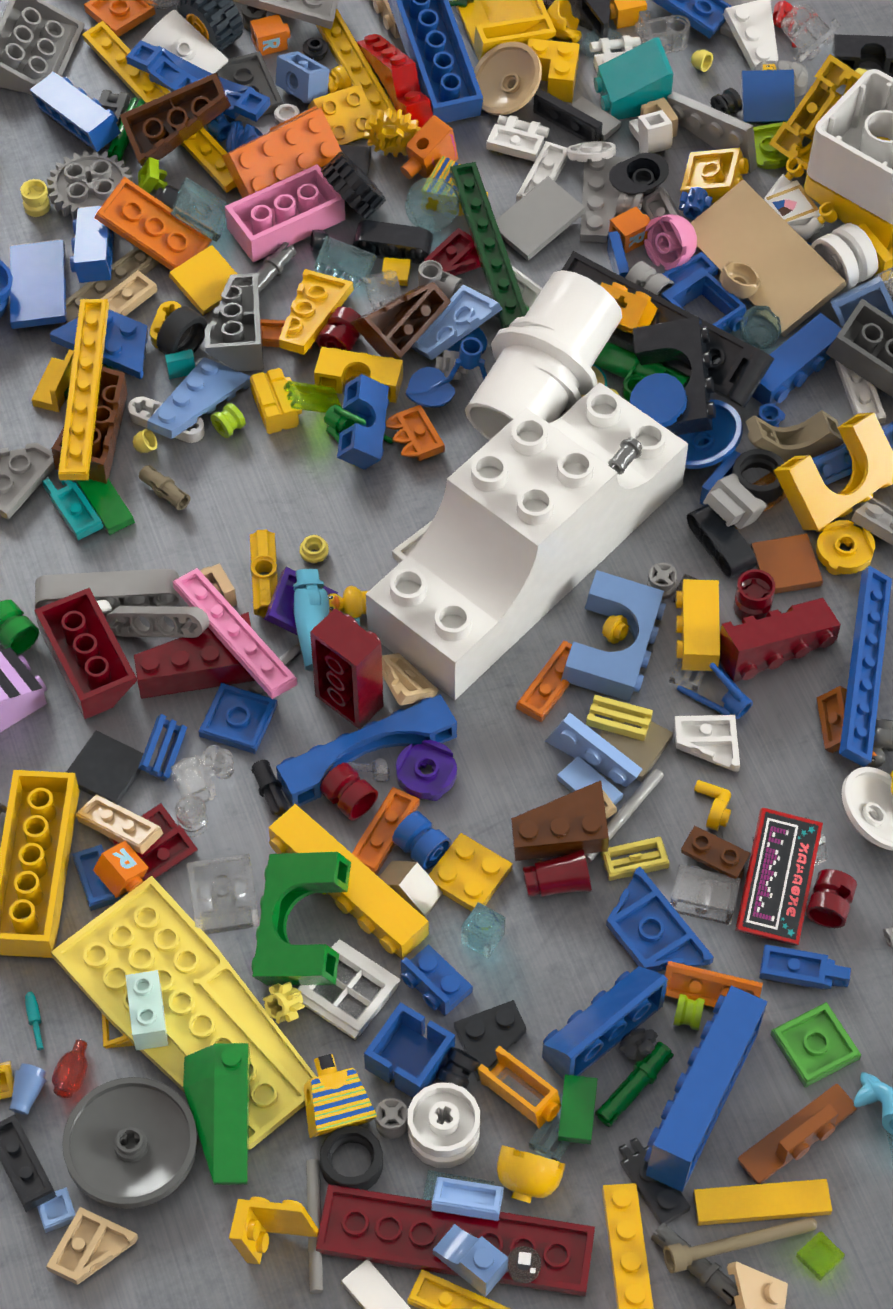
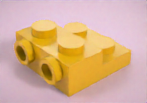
[680,148,749,203]

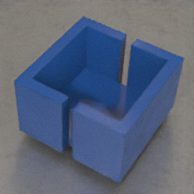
[364,1002,455,1098]

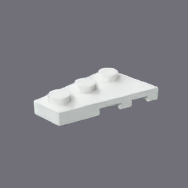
[723,0,778,70]

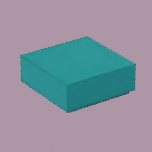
[165,349,195,379]

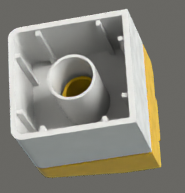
[804,69,893,251]

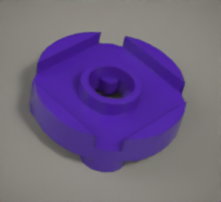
[396,740,457,801]

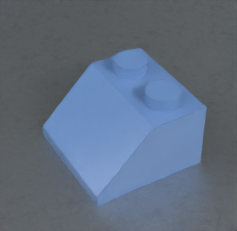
[830,276,893,327]

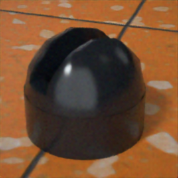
[310,230,330,252]

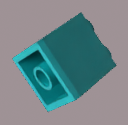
[594,37,674,120]

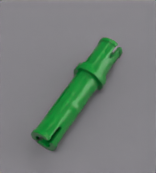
[107,97,145,162]
[595,1042,674,1127]

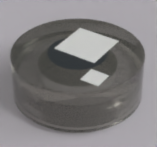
[507,1246,541,1283]

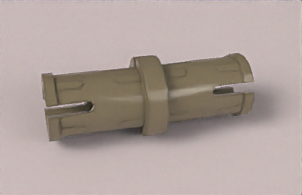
[139,465,191,510]

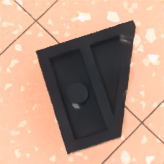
[454,1000,526,1081]

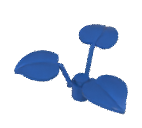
[405,327,487,408]

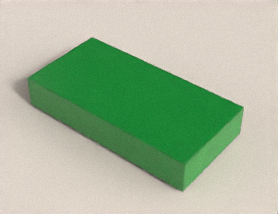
[558,1074,598,1144]

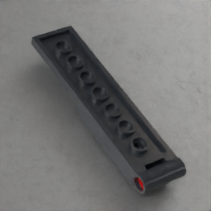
[562,251,774,408]

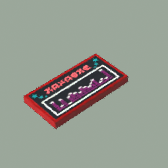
[735,808,823,946]

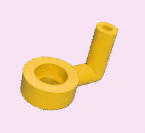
[694,780,731,831]

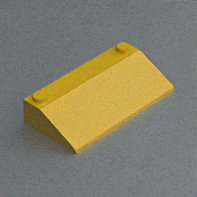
[453,0,556,61]

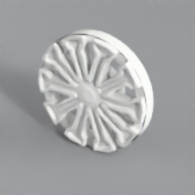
[567,141,616,162]

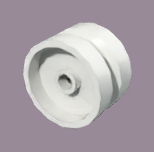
[811,223,878,294]
[408,1083,480,1168]

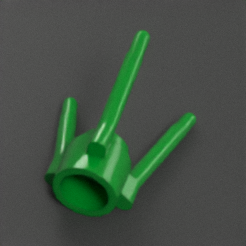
[324,404,394,444]

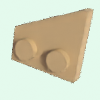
[382,653,439,706]
[46,1207,138,1285]
[727,1261,788,1309]

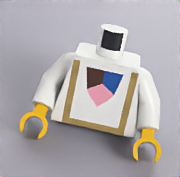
[764,157,838,240]

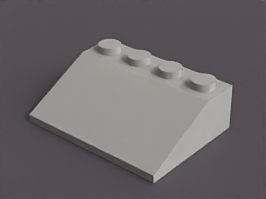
[0,0,85,94]

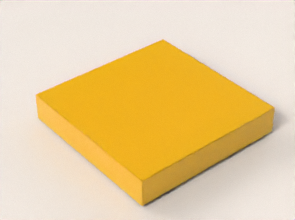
[169,245,237,316]

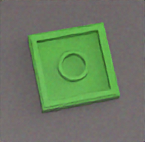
[771,1002,861,1087]

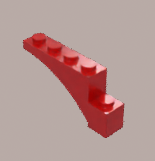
[357,34,433,128]

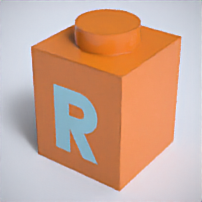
[250,14,291,56]
[609,207,651,254]
[93,840,149,898]

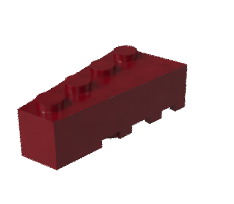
[719,598,841,682]

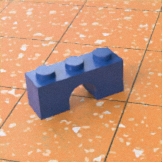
[337,374,389,470]

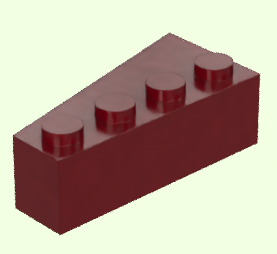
[134,612,255,699]

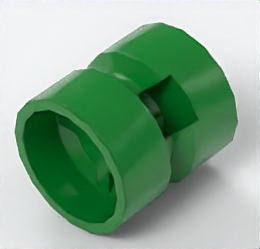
[0,600,40,655]

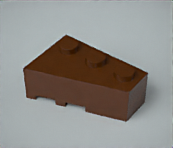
[350,282,451,359]
[511,780,609,861]

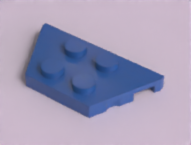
[50,310,148,379]
[606,867,714,972]

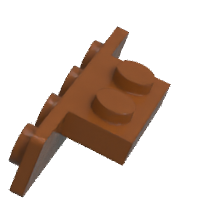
[738,1084,858,1184]

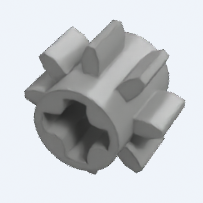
[435,350,468,380]

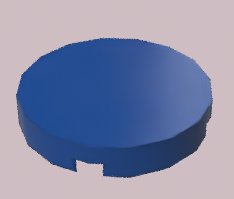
[630,373,687,427]

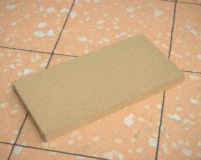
[691,180,847,337]

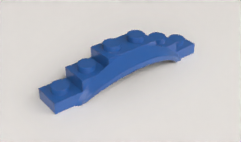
[126,40,271,122]

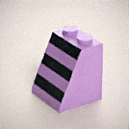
[0,647,47,732]

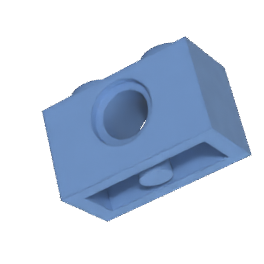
[276,51,329,104]

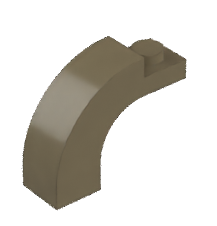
[745,410,844,463]

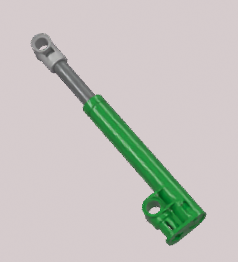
[418,260,690,403]

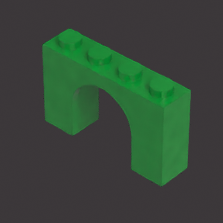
[252,852,351,986]

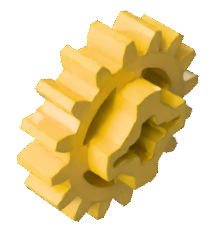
[364,108,421,157]

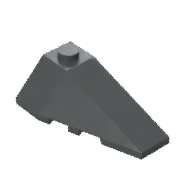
[205,273,264,371]

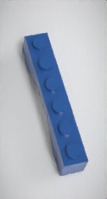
[276,694,457,807]

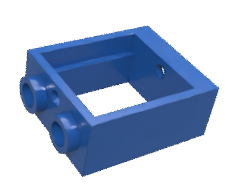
[661,267,746,333]

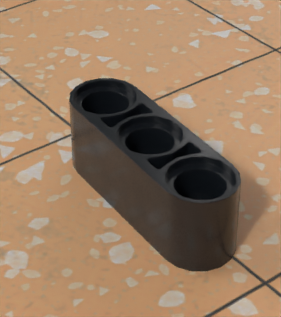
[352,220,433,264]
[687,504,757,578]

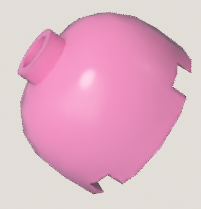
[644,214,697,270]

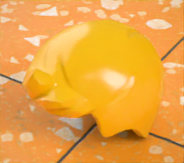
[547,0,582,43]

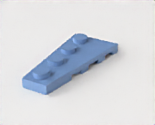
[147,357,251,439]

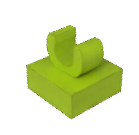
[138,157,168,194]

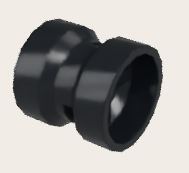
[436,1047,480,1089]

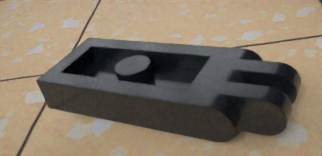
[619,1138,691,1225]

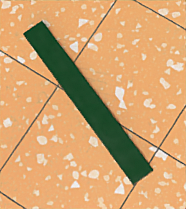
[450,162,528,329]

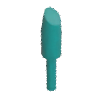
[25,991,44,1050]

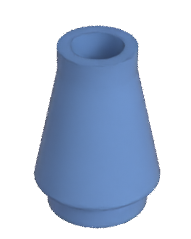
[9,1063,47,1115]

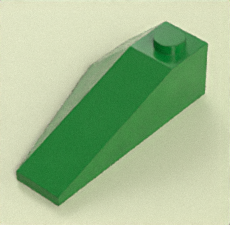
[183,1043,251,1185]

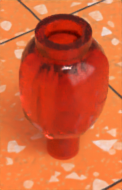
[51,1039,88,1098]

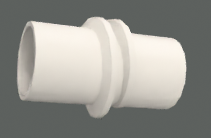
[465,270,623,440]

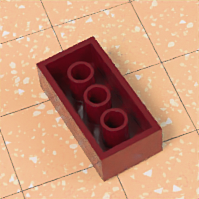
[310,608,384,729]

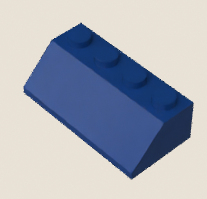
[542,966,668,1080]

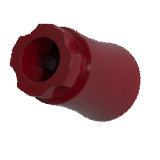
[523,849,592,897]

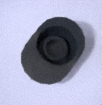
[609,153,669,196]

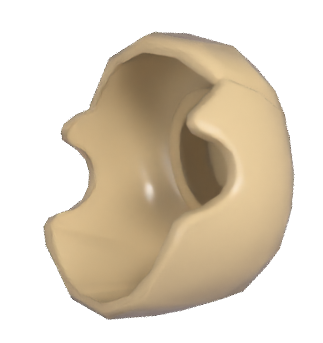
[719,261,761,299]

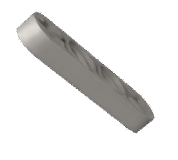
[106,606,209,638]

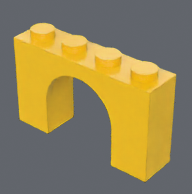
[774,412,893,532]

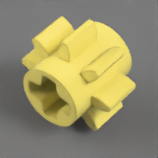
[263,982,305,1024]

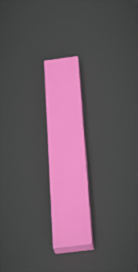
[172,568,297,699]

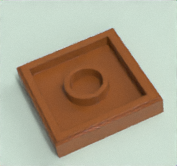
[751,534,823,594]

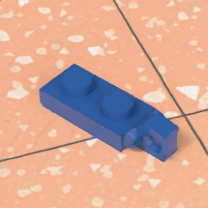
[759,945,851,989]

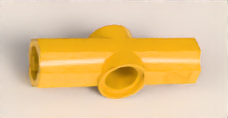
[250,529,278,618]

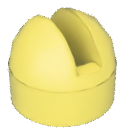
[691,50,713,72]
[132,429,157,453]

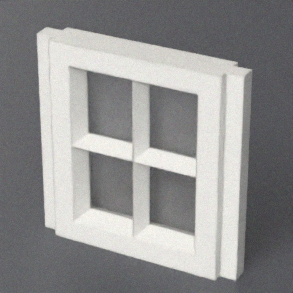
[298,939,401,1040]

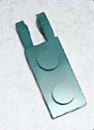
[42,478,103,540]

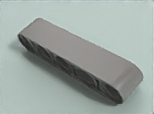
[35,569,179,610]

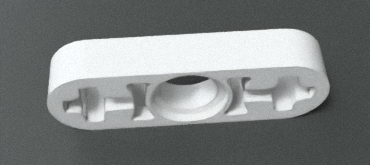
[128,397,205,443]

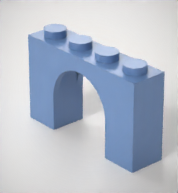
[561,570,666,702]

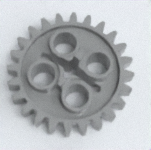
[47,150,133,220]

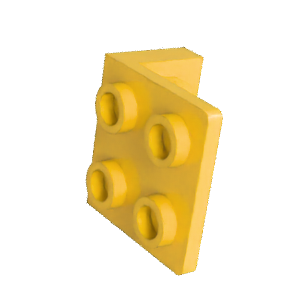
[308,84,372,145]
[229,1197,319,1265]

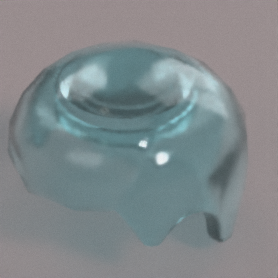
[740,305,781,350]

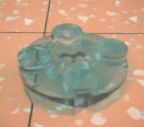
[405,177,459,232]

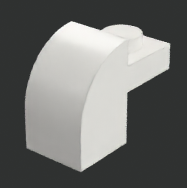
[629,110,673,153]

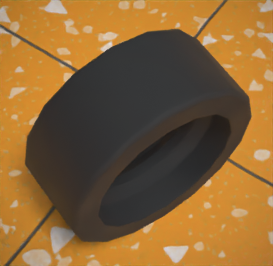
[157,306,207,355]
[732,449,784,504]
[320,1126,383,1190]

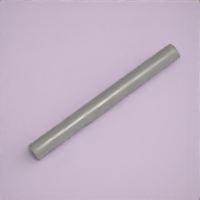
[585,769,664,863]
[306,1159,323,1294]

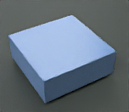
[37,1187,76,1233]

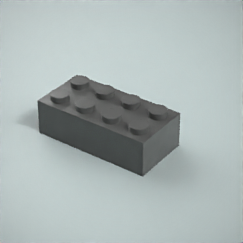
[826,299,893,397]

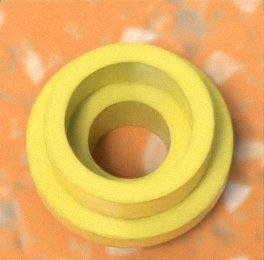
[300,535,329,563]

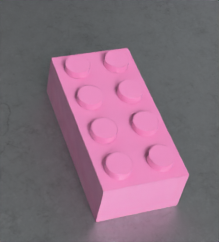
[225,164,346,263]

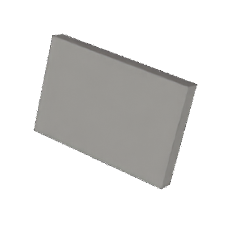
[496,176,585,261]

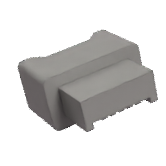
[703,473,767,529]

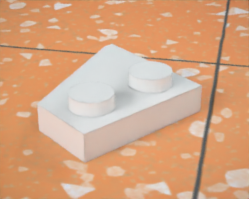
[674,715,740,772]

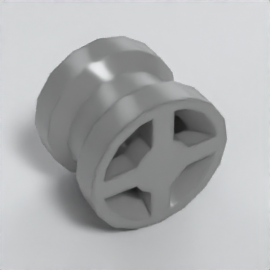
[616,192,644,215]
[647,563,677,599]
[375,1098,408,1139]

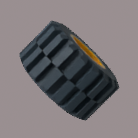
[177,0,243,52]

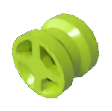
[210,403,246,438]
[673,994,705,1031]

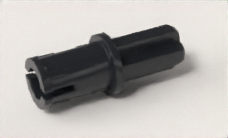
[251,760,289,817]

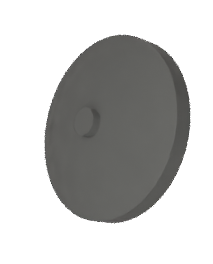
[62,1077,198,1209]

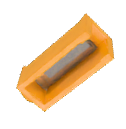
[477,1046,561,1129]

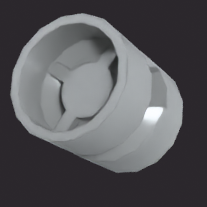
[625,261,674,297]

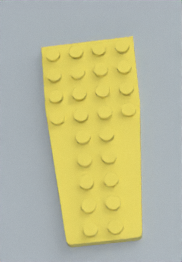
[51,876,317,1150]

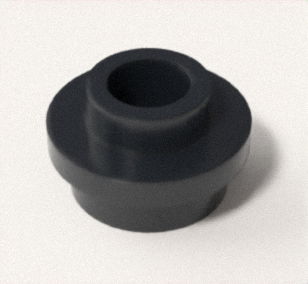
[303,38,328,61]

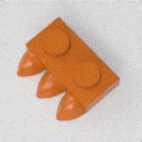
[386,405,445,461]

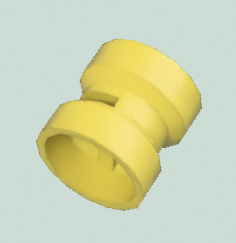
[20,179,50,217]

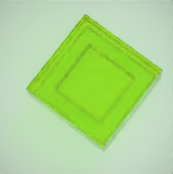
[796,1231,845,1281]

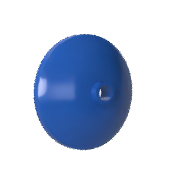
[677,399,743,469]

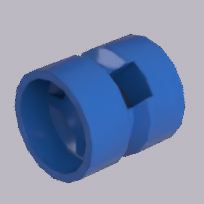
[392,811,451,870]

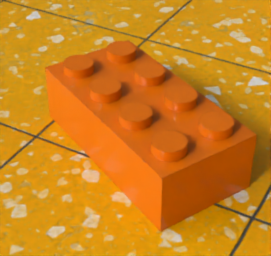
[222,107,342,198]

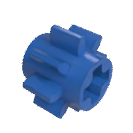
[679,187,712,220]

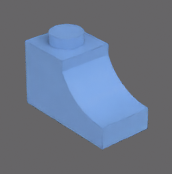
[433,1224,508,1297]

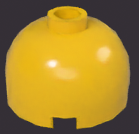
[496,1145,566,1203]

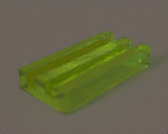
[284,381,342,413]

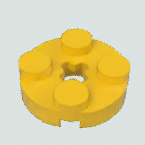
[816,520,875,575]

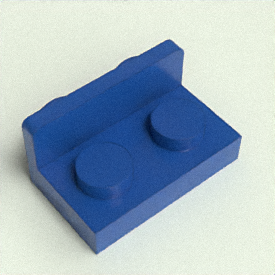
[400,944,473,1016]

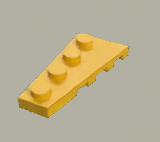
[279,269,353,355]

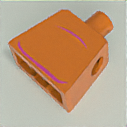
[400,115,459,180]

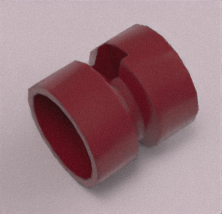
[317,306,361,351]
[733,569,776,620]
[320,762,378,821]
[806,869,857,929]

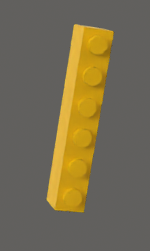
[268,804,429,959]

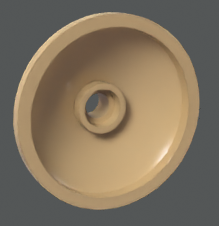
[474,42,542,116]

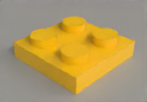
[429,833,513,915]

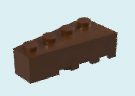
[119,73,231,167]
[51,366,128,484]

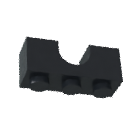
[831,34,893,77]

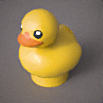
[328,585,368,618]

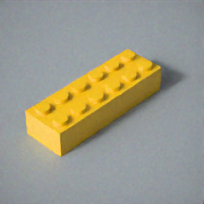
[0,770,79,958]

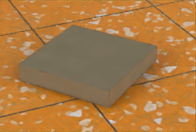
[600,718,673,782]

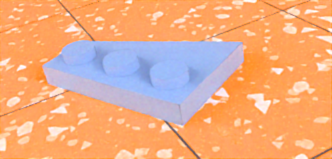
[411,285,502,360]
[545,713,643,787]

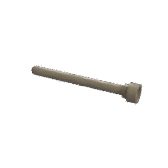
[663,1218,817,1273]

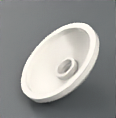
[842,767,893,851]

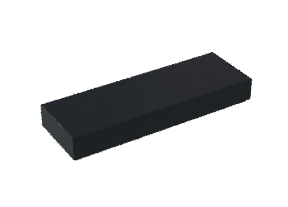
[533,88,603,142]
[0,1114,57,1212]

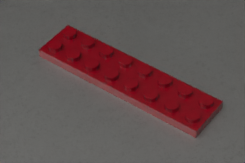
[316,1184,595,1297]

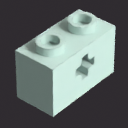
[125,970,169,1051]

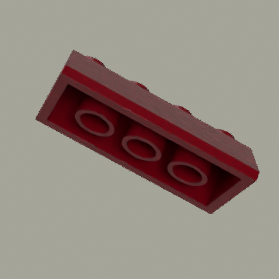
[34,587,137,719]

